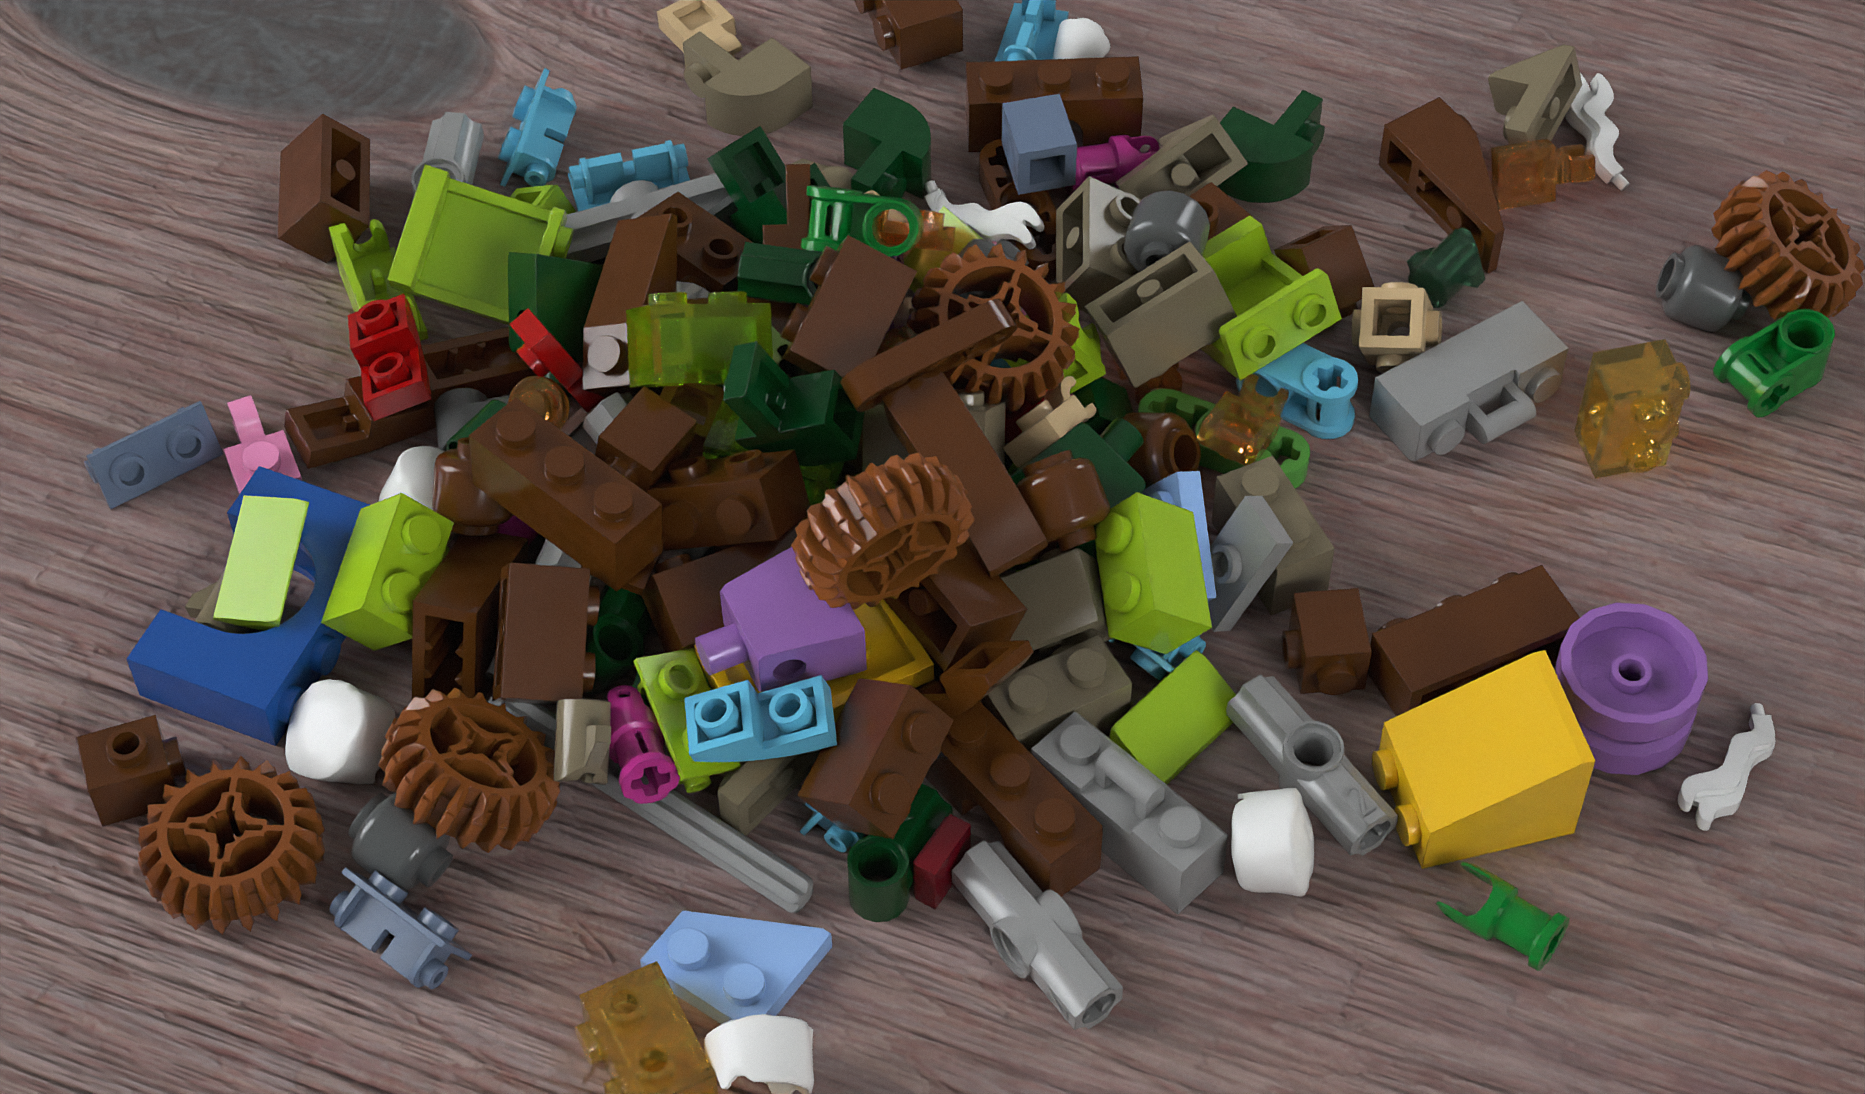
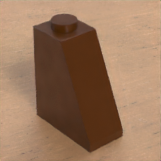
[412,532,528,700]

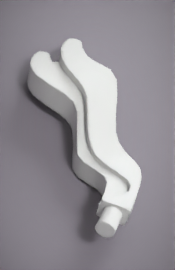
[1565,73,1630,191]
[924,180,1045,249]
[1678,703,1776,831]

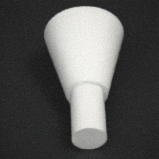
[1052,18,1110,59]

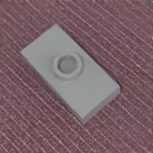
[1208,496,1293,632]

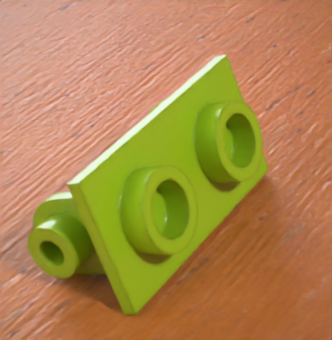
[634,648,741,793]

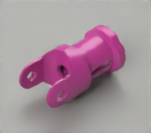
[1064,135,1160,196]
[607,685,680,804]

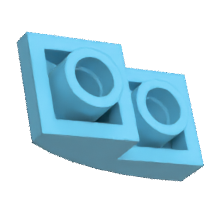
[684,675,837,762]

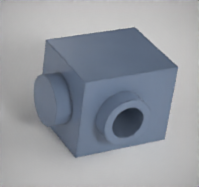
[1002,94,1077,195]

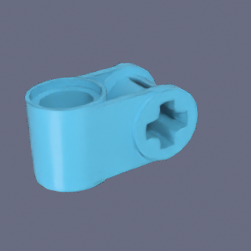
[1236,343,1358,439]

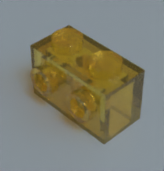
[1574,339,1691,479]
[575,961,718,1094]

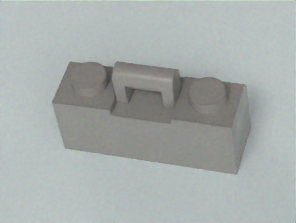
[1369,301,1569,462]
[1031,712,1228,915]

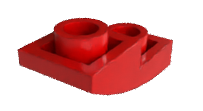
[348,293,432,421]

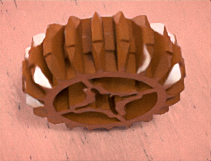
[1711,170,1865,320]
[907,243,1080,414]
[791,453,975,610]
[378,688,561,853]
[138,756,325,935]

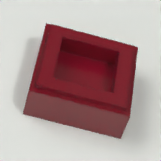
[913,814,971,910]

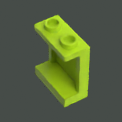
[387,164,574,325]
[1200,216,1342,381]

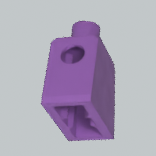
[695,547,867,692]

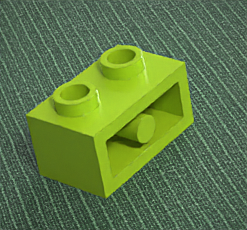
[1093,492,1212,654]
[321,493,454,651]

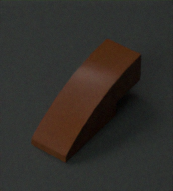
[881,366,1048,579]

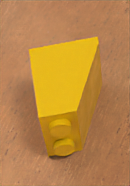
[1372,650,1595,869]

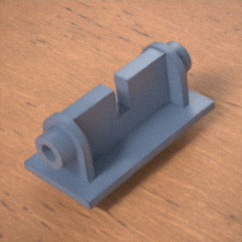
[84,401,223,509]
[329,867,472,989]

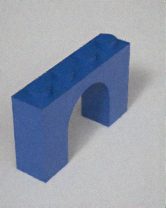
[126,466,370,746]

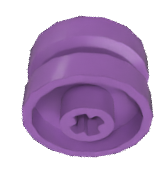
[1556,603,1708,775]

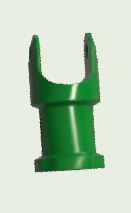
[1436,861,1570,971]

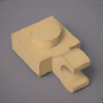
[657,0,742,58]
[1003,376,1097,468]

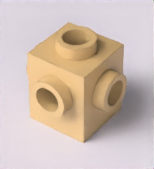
[1352,282,1442,373]

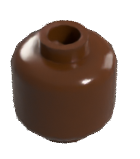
[1122,412,1200,489]
[432,437,514,536]
[1016,449,1110,552]

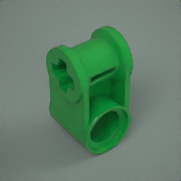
[800,185,924,256]
[1713,309,1835,418]

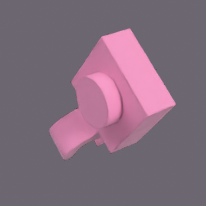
[223,395,302,494]

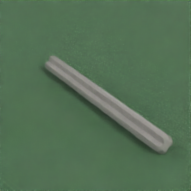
[488,696,814,913]

